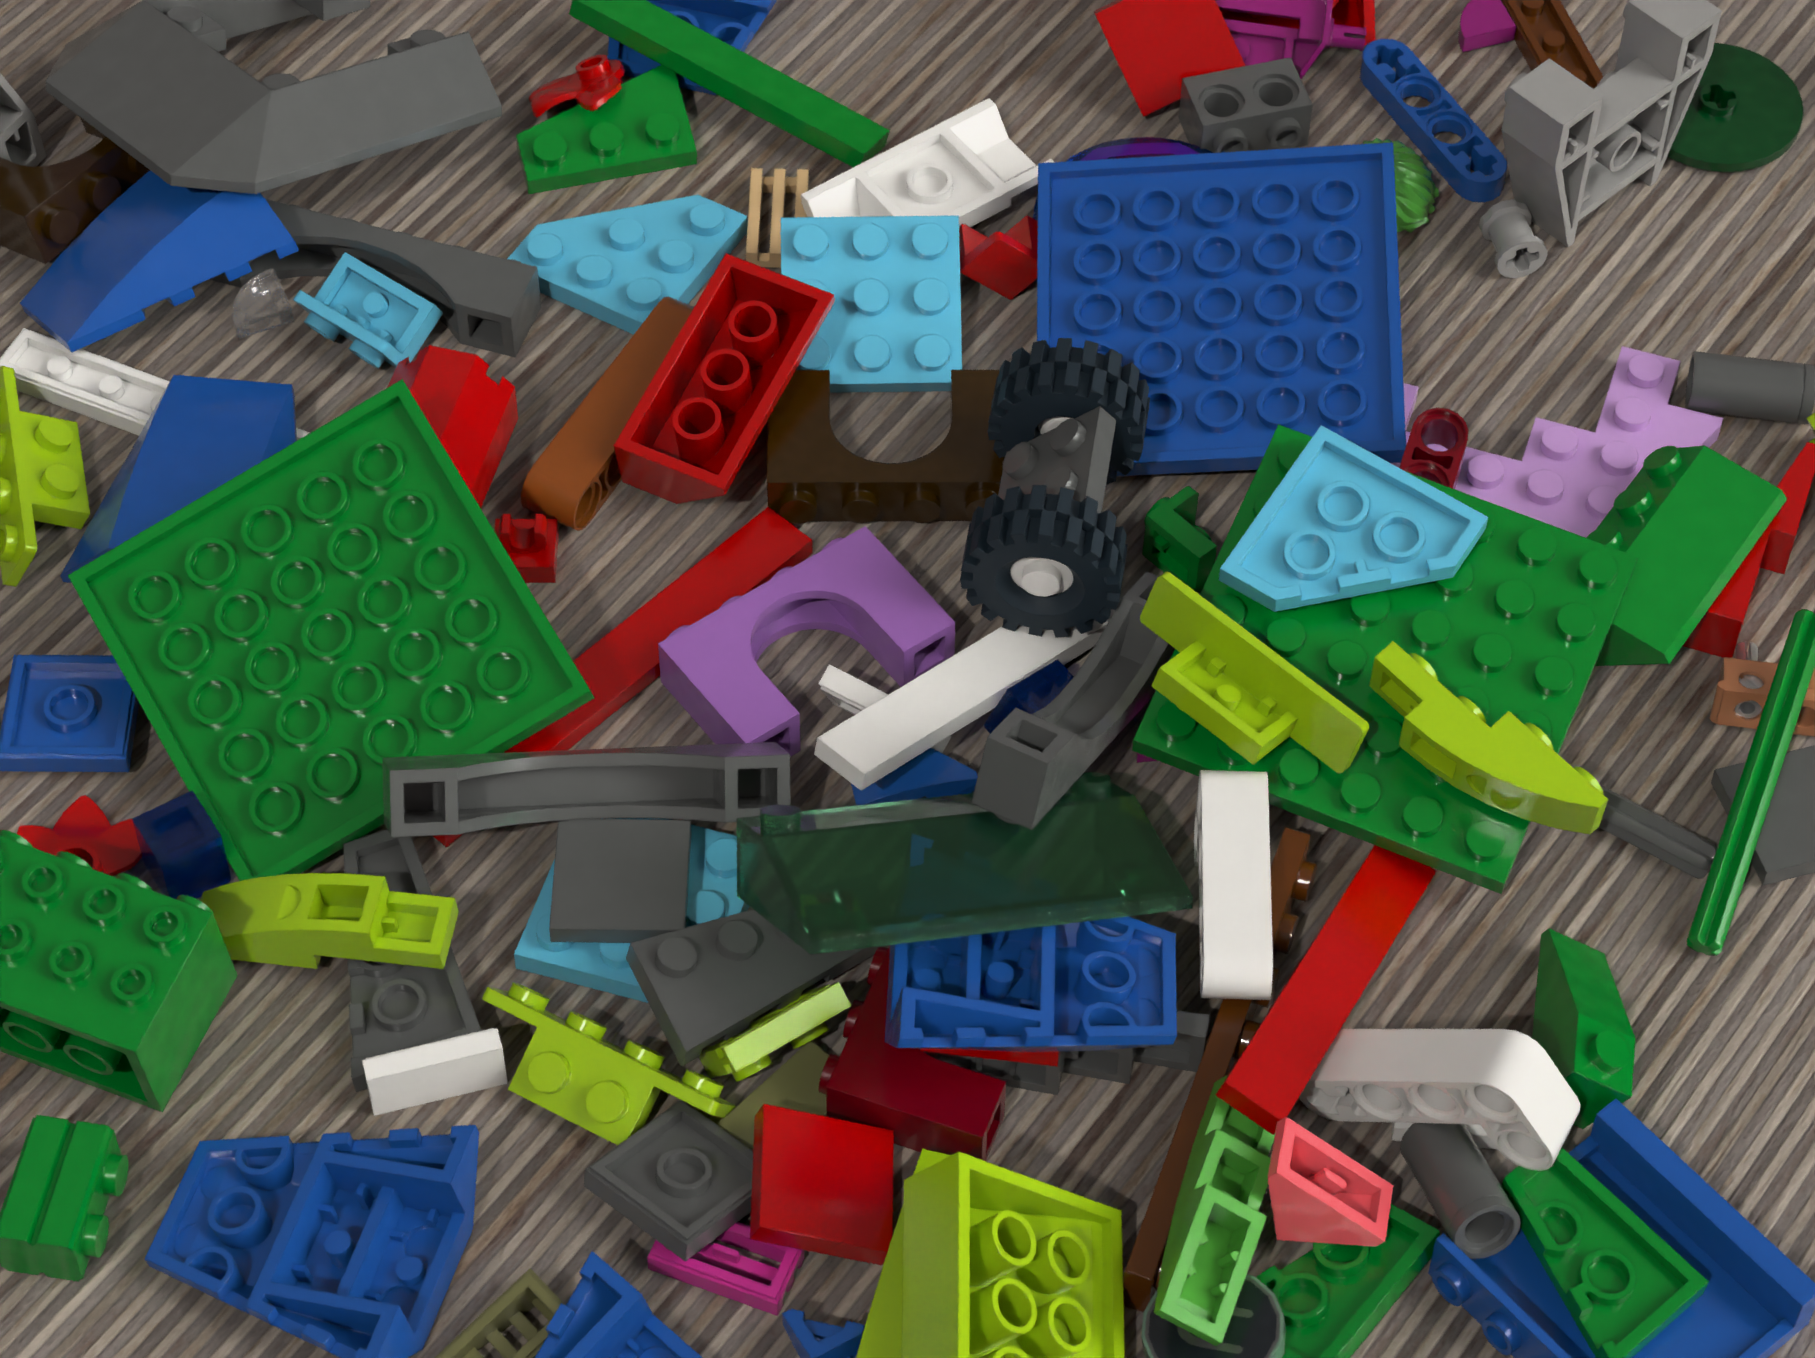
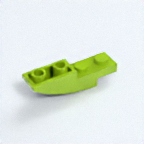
[1369,641,1608,834]
[200,873,459,969]

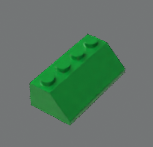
[1586,445,1787,666]

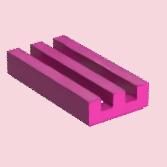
[647,1222,805,1316]

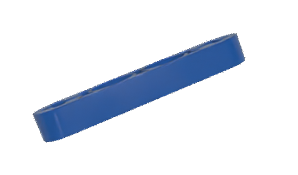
[1360,39,1507,203]

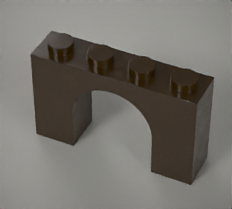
[0,117,150,264]
[767,370,1005,524]

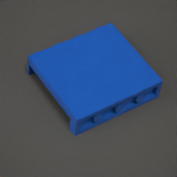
[1428,1099,1815,1358]

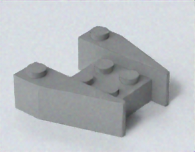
[1502,0,1722,247]

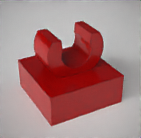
[494,514,559,583]

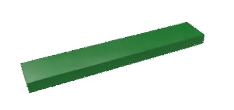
[569,0,890,167]

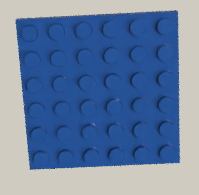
[1037,142,1406,476]

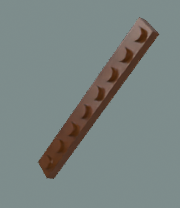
[1123,828,1317,1312]

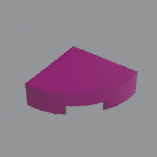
[1458,0,1516,52]

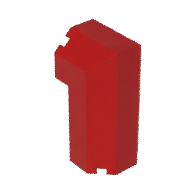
[387,345,518,508]

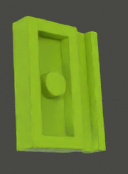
[699,982,852,1082]

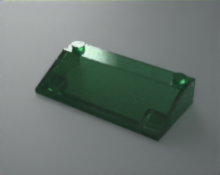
[737,772,1193,955]

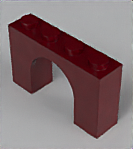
[818,906,1006,1161]

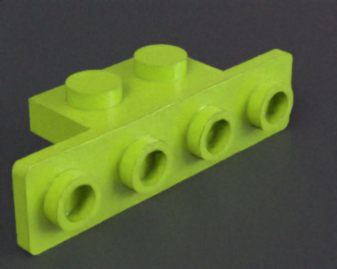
[0,366,90,587]
[1140,572,1369,773]
[482,982,736,1146]

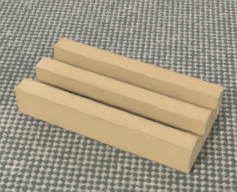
[746,168,809,268]

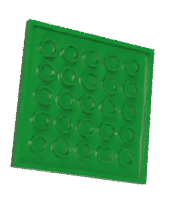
[68,379,594,881]
[1132,424,1638,894]

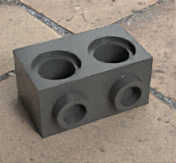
[1179,57,1313,154]

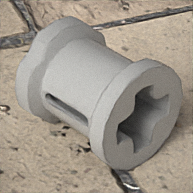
[1479,200,1548,278]

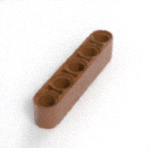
[521,296,694,531]

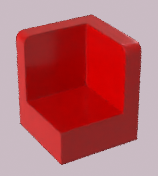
[959,215,1038,300]

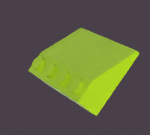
[902,1152,1125,1358]

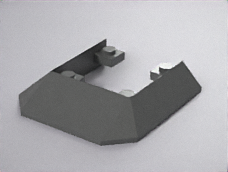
[45,0,502,194]

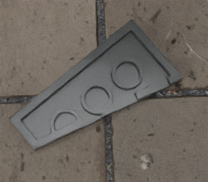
[343,829,481,1092]
[626,877,892,1067]

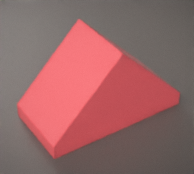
[1267,1117,1394,1247]

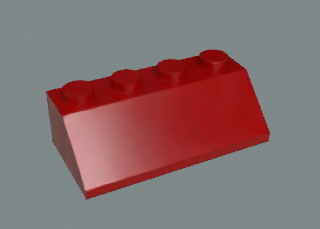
[613,253,835,504]

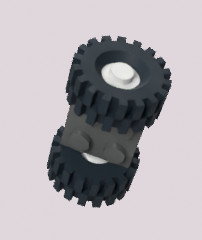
[960,338,1150,638]

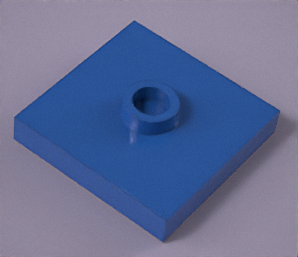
[0,655,139,772]

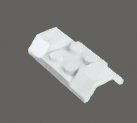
[801,98,1054,227]

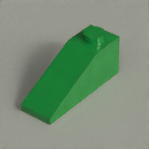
[1532,928,1636,1129]

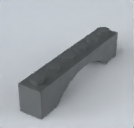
[209,199,541,357]
[972,572,1200,830]
[382,742,791,837]

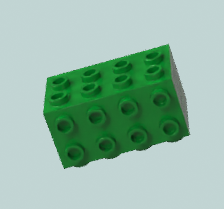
[0,830,238,1112]

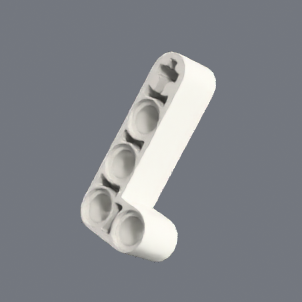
[1194,770,1273,1000]
[1299,1029,1580,1171]

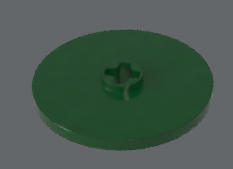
[1668,43,1803,172]

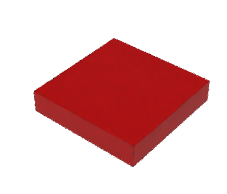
[1094,0,1246,117]
[750,1104,894,1265]

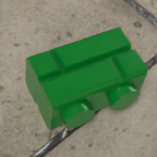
[0,1115,128,1282]

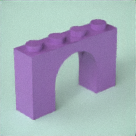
[658,526,955,757]

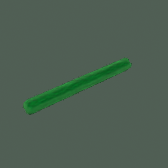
[1687,609,1815,956]

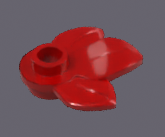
[529,55,625,118]
[17,795,149,876]

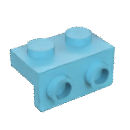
[293,252,443,369]

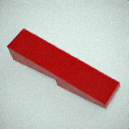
[1683,442,1815,658]

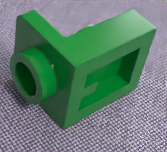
[1142,486,1217,593]

